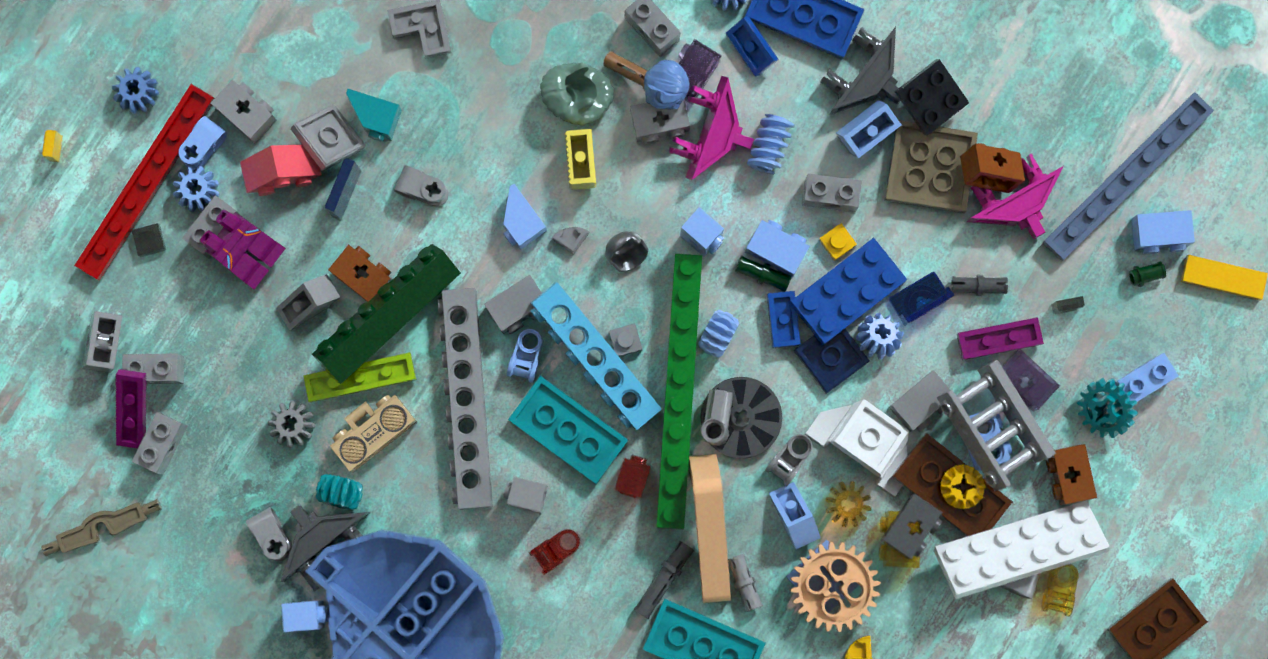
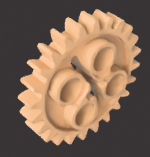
[790,542,881,632]

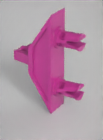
[669,76,754,180]
[967,153,1064,239]

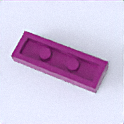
[957,317,1044,360]
[116,369,146,449]

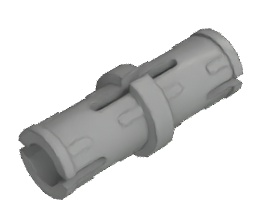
[728,554,763,612]

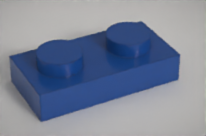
[725,16,779,76]
[767,291,801,348]

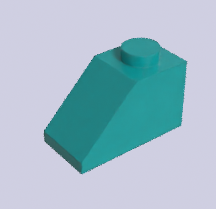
[346,89,402,142]

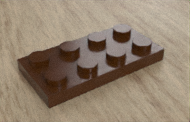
[892,433,1013,537]

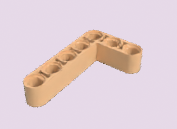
[689,454,731,604]

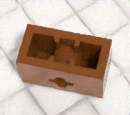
[960,143,1025,193]
[328,245,392,302]
[1046,444,1097,505]

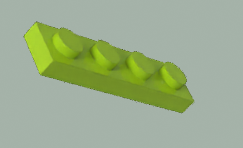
[303,352,417,403]

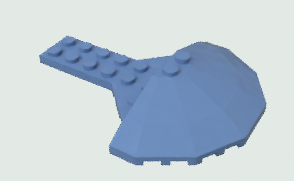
[305,530,504,659]

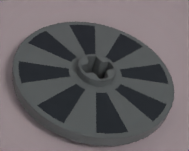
[701,377,783,459]

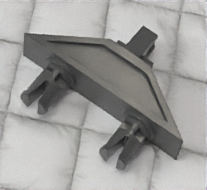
[820,26,900,115]
[280,505,370,592]

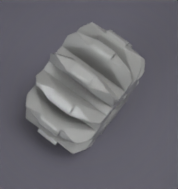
[268,401,315,448]

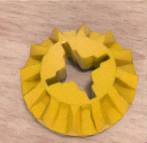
[941,465,986,509]

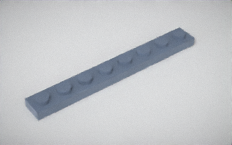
[1043,92,1214,261]

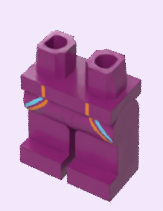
[200,210,286,289]

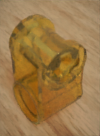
[1041,564,1079,617]

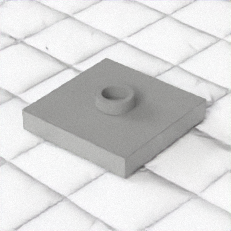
[291,104,366,171]

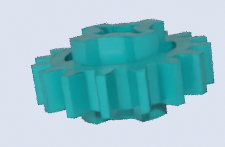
[1077,378,1138,438]

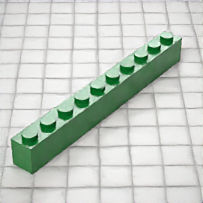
[656,253,702,530]

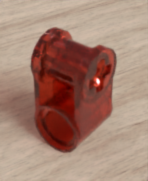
[528,529,582,575]

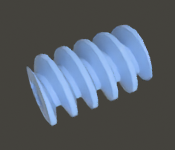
[747,114,795,174]

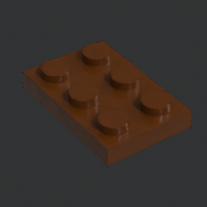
[1107,578,1208,659]

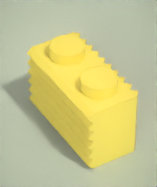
[565,129,596,190]

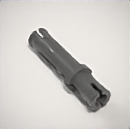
[634,541,694,619]

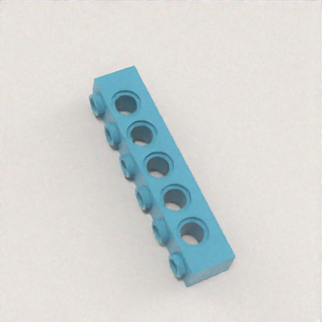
[530,282,662,430]

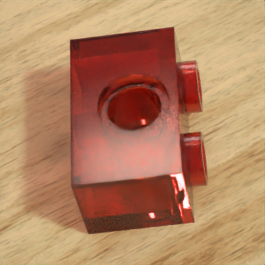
[614,455,651,500]

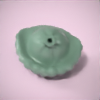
[540,62,614,125]

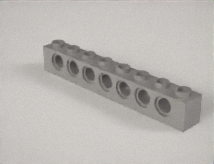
[438,288,493,510]

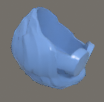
[644,60,690,109]

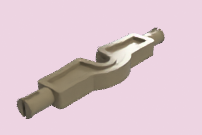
[41,499,162,556]

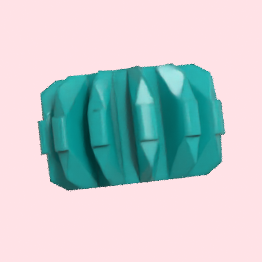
[316,474,363,510]

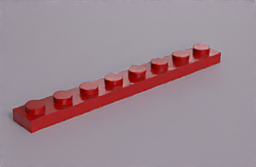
[74,84,215,281]

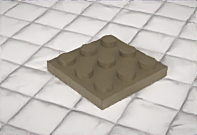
[885,120,978,213]

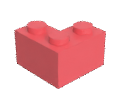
[240,145,321,196]

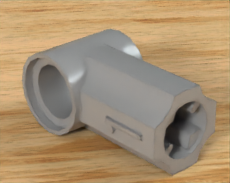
[701,389,733,446]

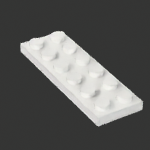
[934,500,1110,599]

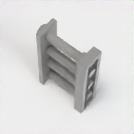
[936,360,1056,491]

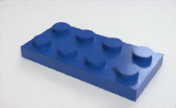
[745,0,865,60]
[789,238,908,345]

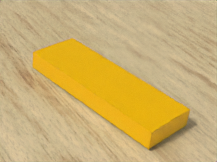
[1181,255,1268,301]

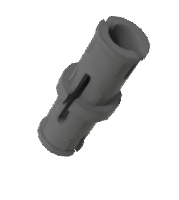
[951,274,1008,296]

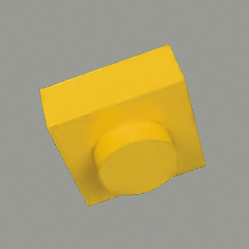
[819,223,857,261]

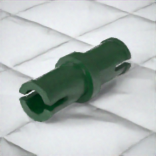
[735,256,792,292]

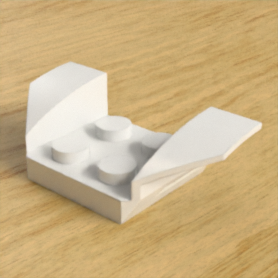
[805,399,909,497]

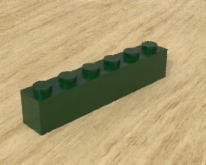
[312,244,461,384]

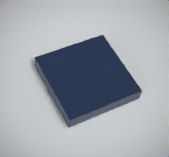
[325,158,361,220]
[794,329,870,394]

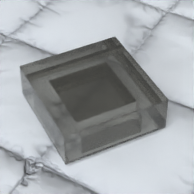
[132,223,166,257]
[1051,296,1085,314]

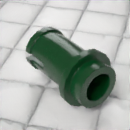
[1129,261,1166,287]

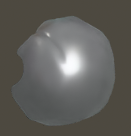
[605,231,649,272]

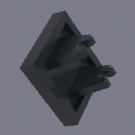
[894,59,970,136]

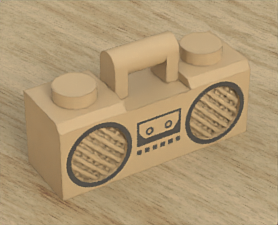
[330,395,417,473]

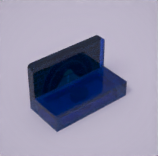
[889,272,955,326]

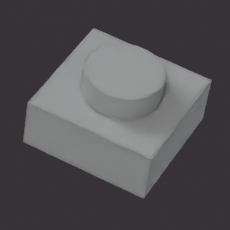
[609,323,642,357]

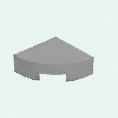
[552,227,589,255]

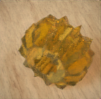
[825,481,872,527]

